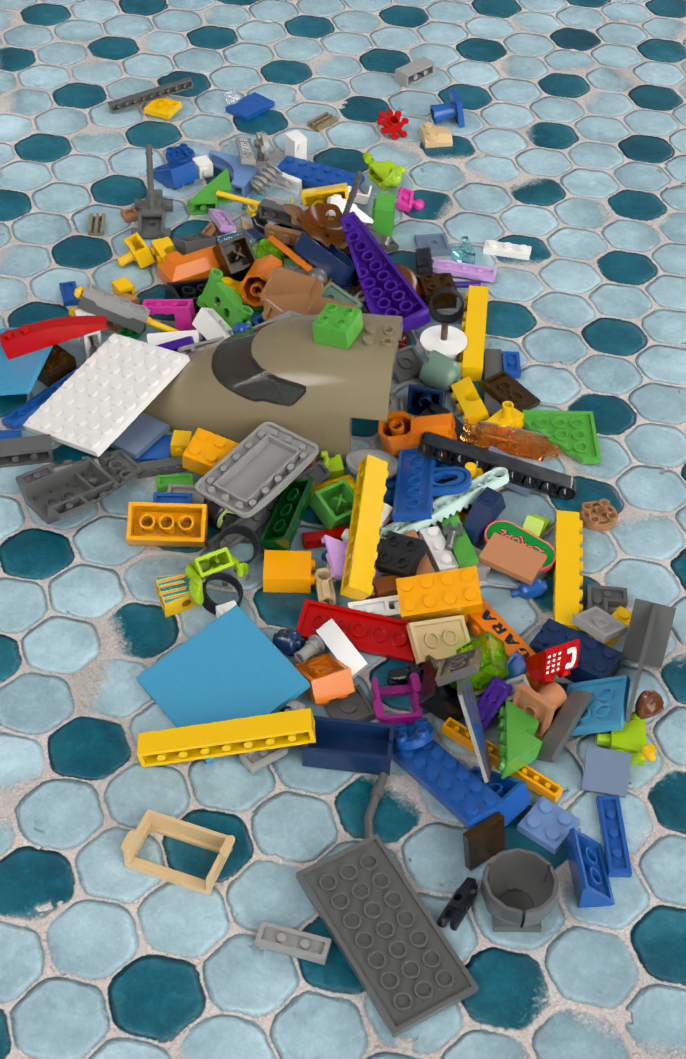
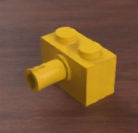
[116,232,155,269]
[484,401,524,444]

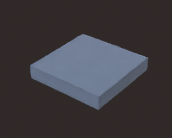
[414,233,451,257]
[581,746,632,798]

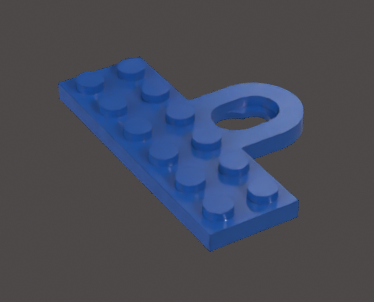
[392,448,472,522]

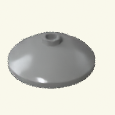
[346,448,398,481]

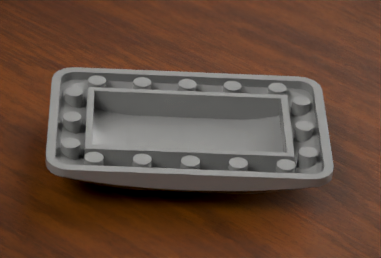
[195,422,319,518]

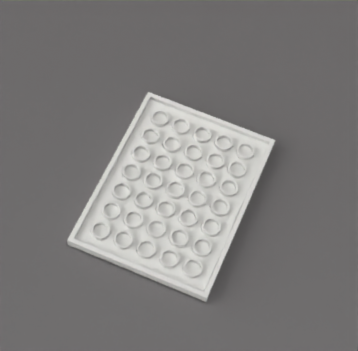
[23,333,190,457]

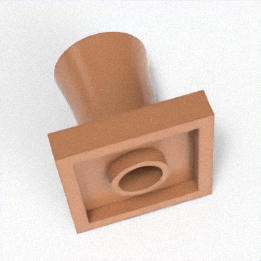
[512,681,567,741]

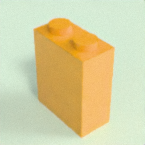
[263,550,315,593]

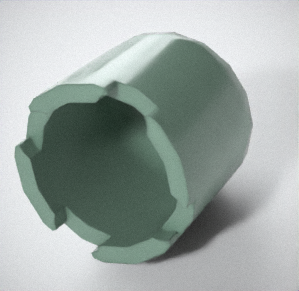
[419,350,463,391]

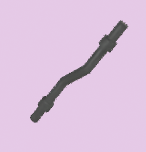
[364,772,388,839]

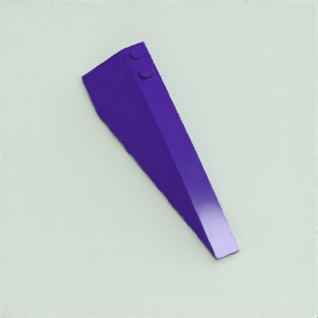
[340,211,431,331]

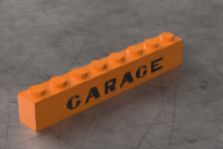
[463,598,554,692]

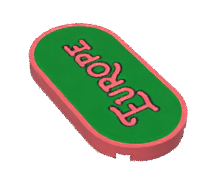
[484,520,556,573]

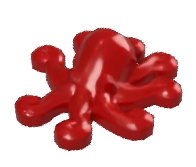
[376,110,409,140]

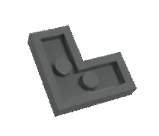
[586,584,628,613]

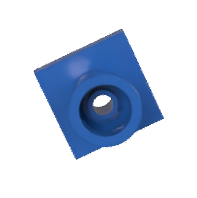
[430,88,465,128]

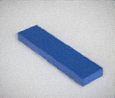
[596,796,632,877]

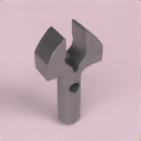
[443,522,463,551]

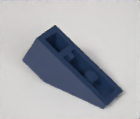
[463,487,506,546]

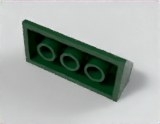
[259,476,315,551]

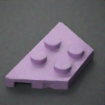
[321,535,383,581]

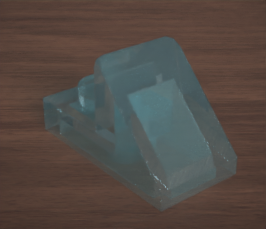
[452,236,475,264]

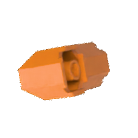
[157,245,224,285]
[239,254,283,308]
[378,410,457,456]

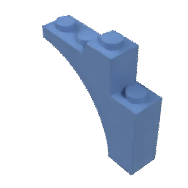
[209,150,259,198]

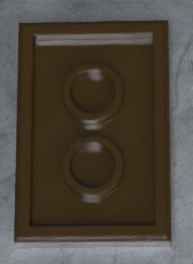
[479,370,540,412]

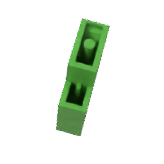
[187,168,232,215]
[497,700,542,779]

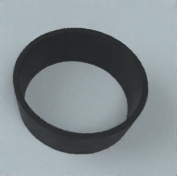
[428,287,465,324]
[217,524,260,564]
[202,573,243,615]

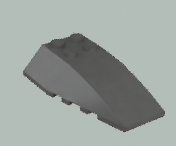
[16,449,142,525]

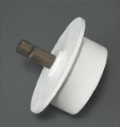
[420,323,467,360]

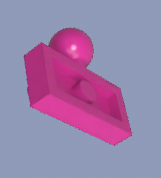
[395,186,425,213]

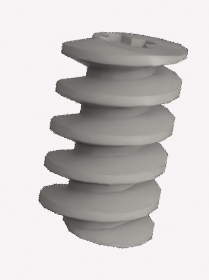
[250,162,283,196]

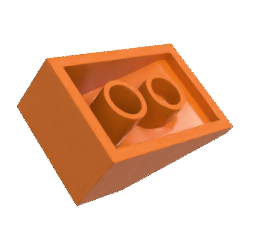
[293,653,355,705]

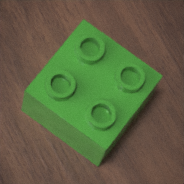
[371,193,396,237]
[312,303,363,350]
[309,479,355,529]

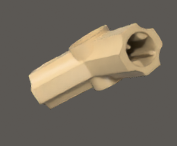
[315,564,338,605]

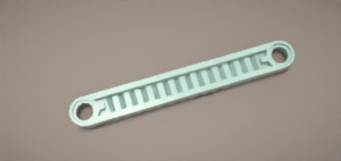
[379,467,509,545]

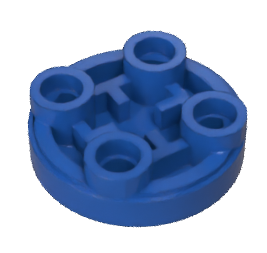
[166,143,195,163]
[393,718,435,750]

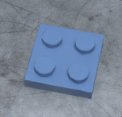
[517,796,580,855]

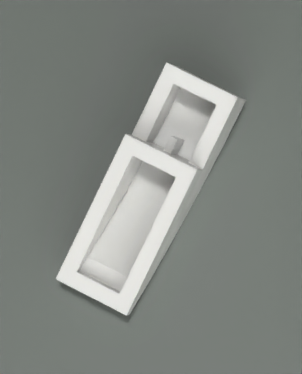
[316,618,369,678]

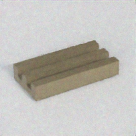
[308,112,337,131]
[88,213,106,236]

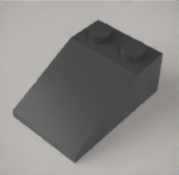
[171,233,216,255]

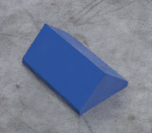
[565,828,615,908]

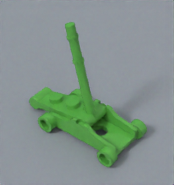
[196,268,264,329]

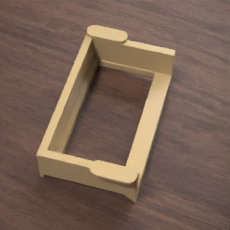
[121,809,235,896]

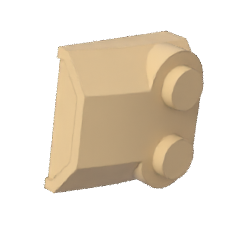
[419,122,453,148]

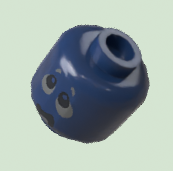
[272,629,304,656]

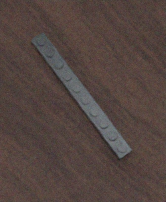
[107,77,194,114]
[137,456,190,479]

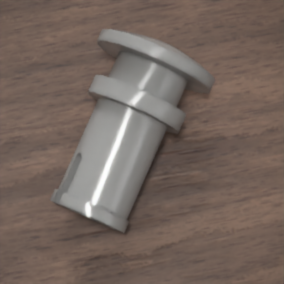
[294,634,325,664]

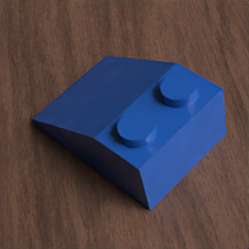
[153,161,199,190]
[469,766,531,827]

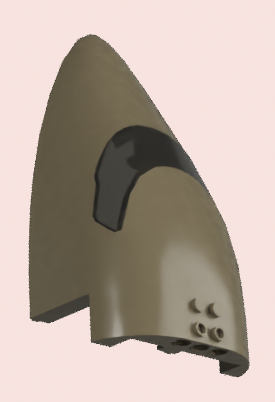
[142,313,403,467]

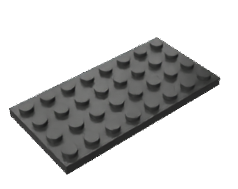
[296,834,479,1038]

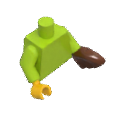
[596,690,664,766]

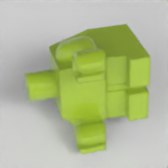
[320,451,344,481]

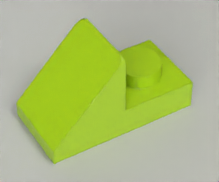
[522,514,550,539]

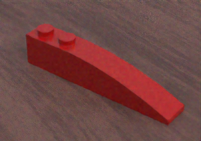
[0,315,108,360]

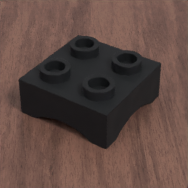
[374,531,429,578]

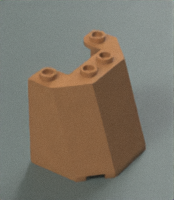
[260,265,357,321]

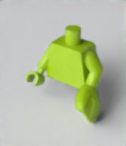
[362,151,405,192]
[185,547,249,606]

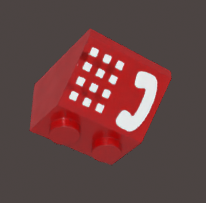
[524,639,581,684]

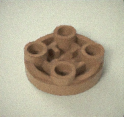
[580,499,618,532]

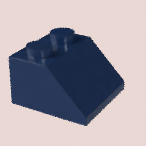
[407,384,446,415]

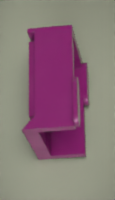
[371,673,423,726]

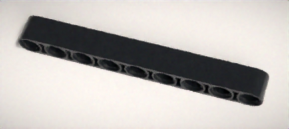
[418,432,576,500]

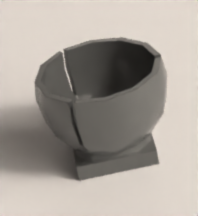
[480,848,559,932]

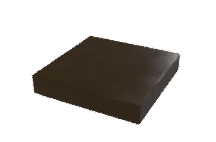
[463,812,506,871]

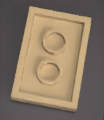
[406,615,473,664]

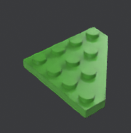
[522,410,601,464]

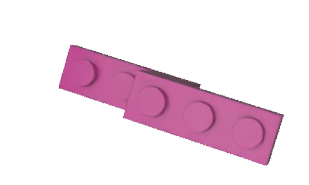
[142,299,196,331]

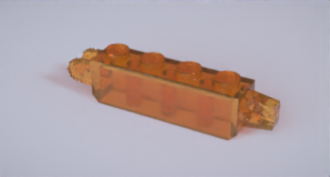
[460,421,560,461]

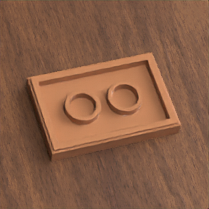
[478,532,548,585]

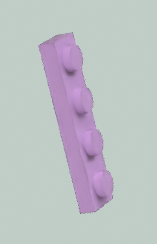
[208,208,236,234]
[432,258,497,283]

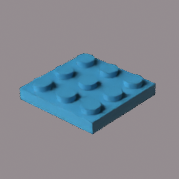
[566,675,631,736]

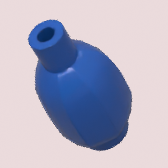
[232,322,252,334]
[510,579,548,599]

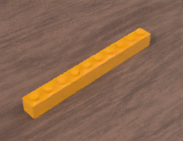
[441,717,563,803]

